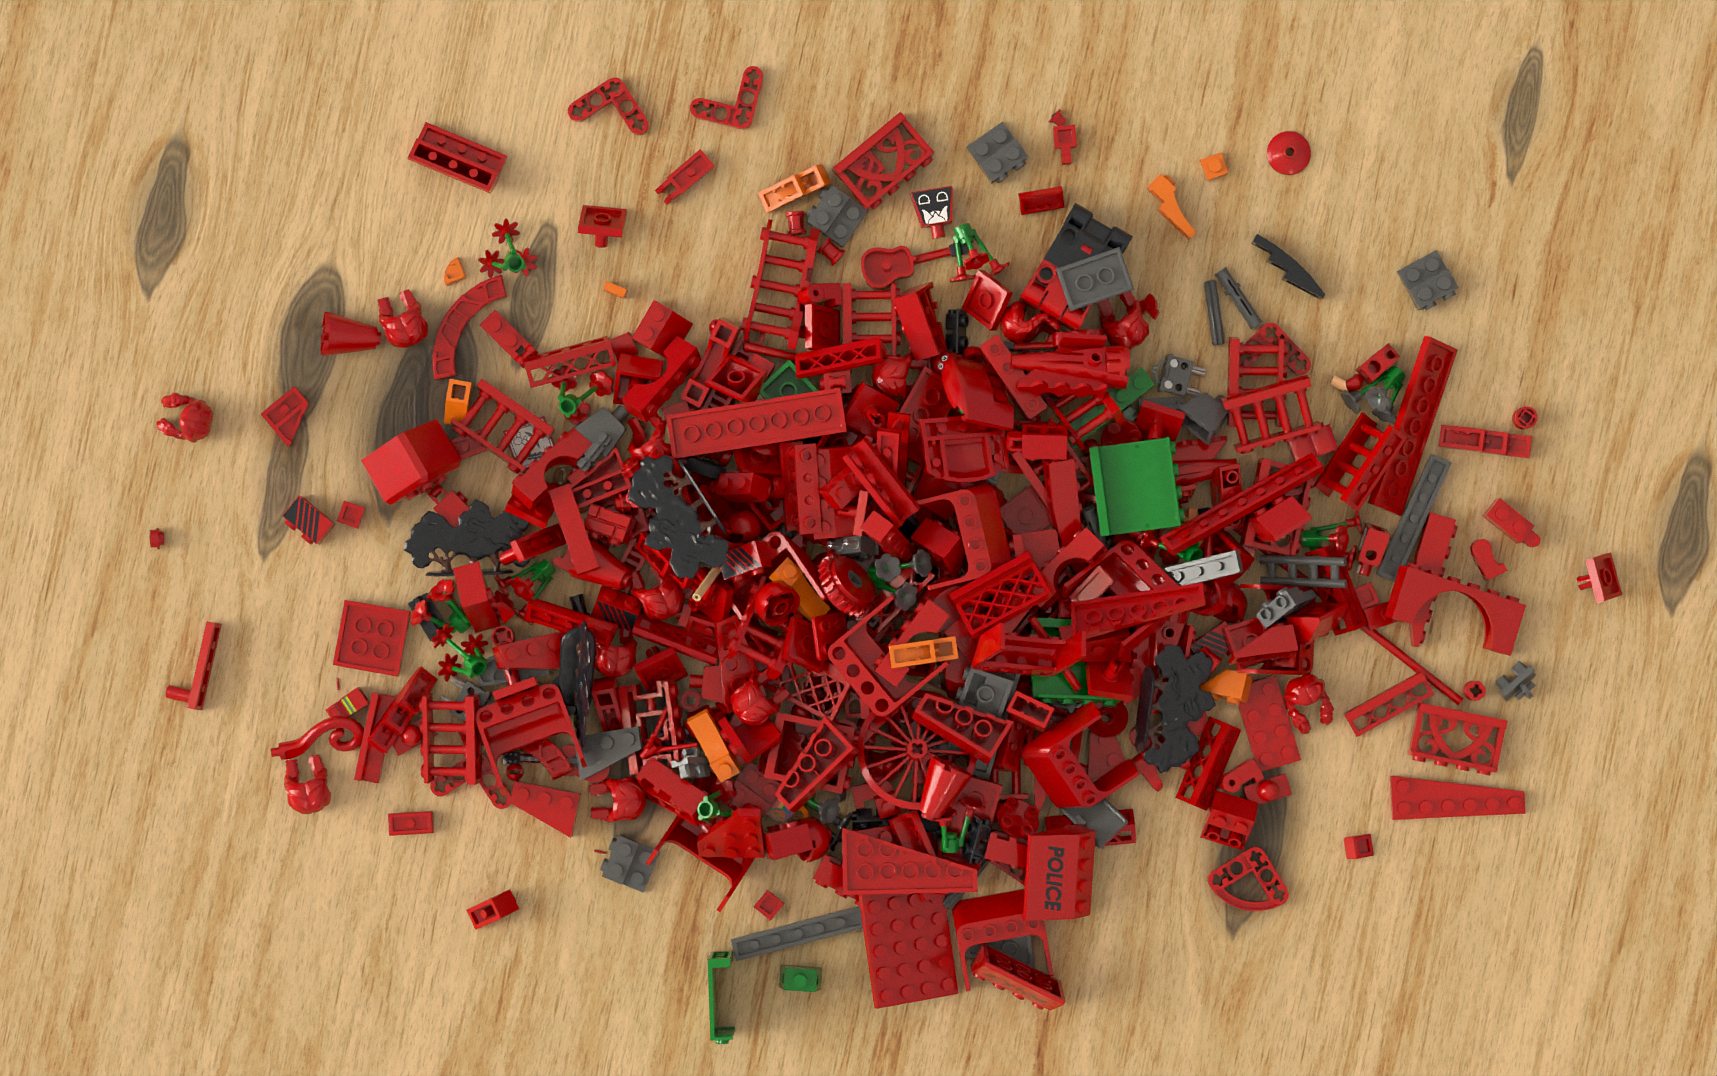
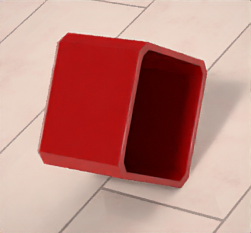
[361,419,461,505]

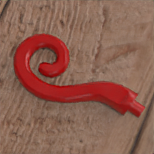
[271,716,364,760]

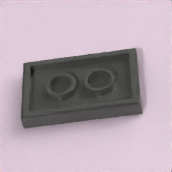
[1056,247,1134,311]

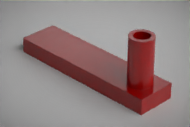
[166,621,222,710]

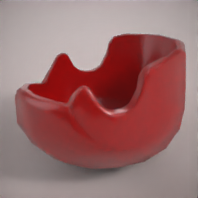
[729,510,761,543]

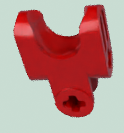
[1129,726,1191,792]

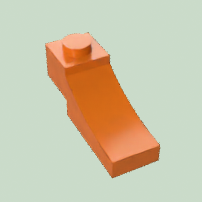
[758,164,831,213]
[1147,174,1196,240]
[769,557,831,623]
[889,636,958,668]
[687,709,740,782]

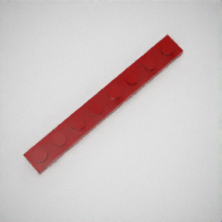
[1160,453,1324,556]

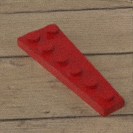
[1070,582,1206,640]
[1390,776,1526,820]

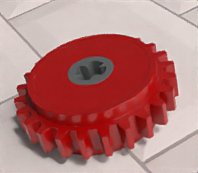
[818,553,877,618]

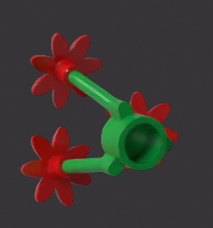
[478,218,538,278]
[431,623,488,682]

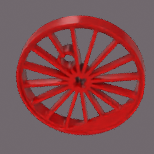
[857,690,977,810]

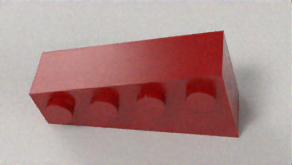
[492,631,565,671]
[912,693,1014,765]
[775,716,859,813]

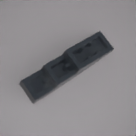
[1251,234,1325,300]

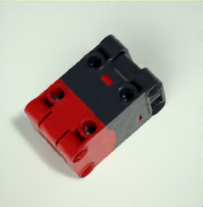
[1019,203,1133,331]

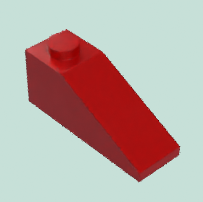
[1228,623,1298,665]
[591,676,623,732]

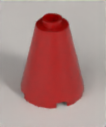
[320,312,381,356]
[569,537,633,590]
[919,756,972,821]

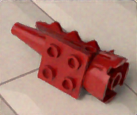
[1010,332,1130,399]
[1173,435,1237,504]
[1122,610,1196,714]

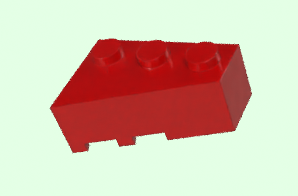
[893,281,947,361]
[636,757,710,827]

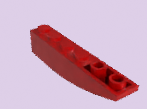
[1042,453,1087,576]
[1409,512,1458,647]

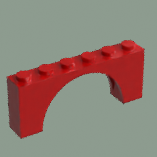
[1384,563,1526,656]

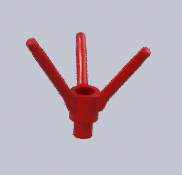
[640,707,698,760]

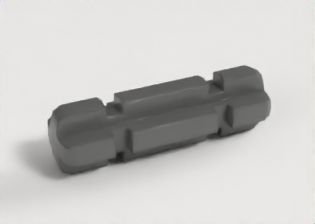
[577,432,612,471]

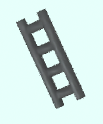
[1259,555,1347,588]

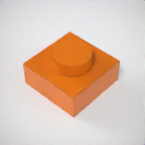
[1200,152,1229,181]

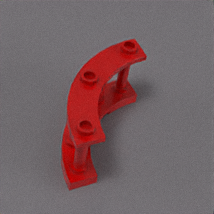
[741,219,820,350]

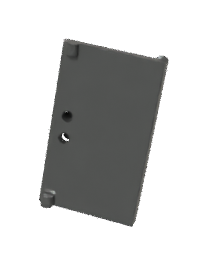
[1059,798,1128,849]

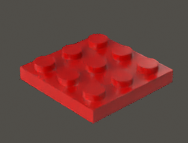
[333,600,411,677]

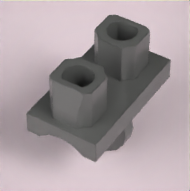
[1496,661,1536,702]
[671,746,710,779]

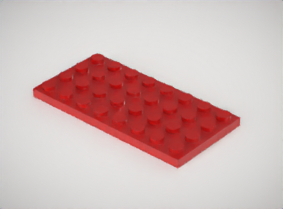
[856,825,959,1009]

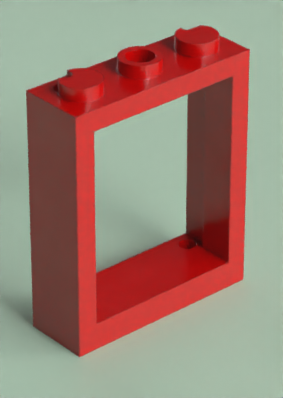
[764,712,859,794]

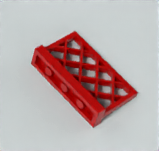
[949,551,1053,639]
[762,635,851,722]

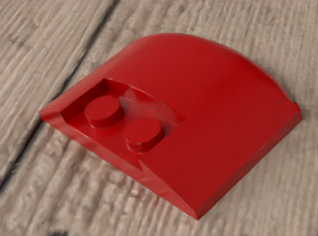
[942,356,1014,431]
[919,416,1009,483]

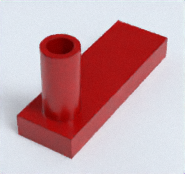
[499,523,567,565]

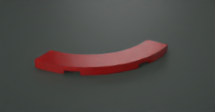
[432,275,507,380]
[458,732,573,780]

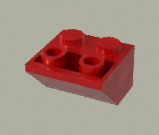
[1200,790,1258,850]

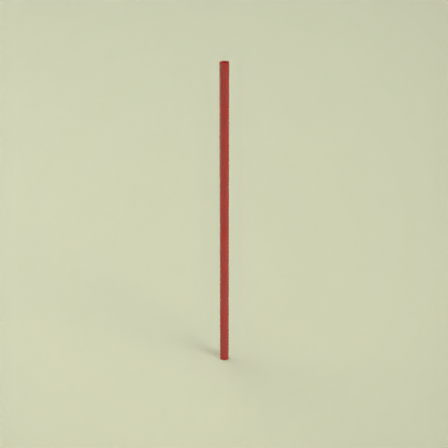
[1232,527,1464,705]

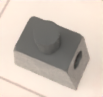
[1179,393,1229,445]
[575,405,630,457]

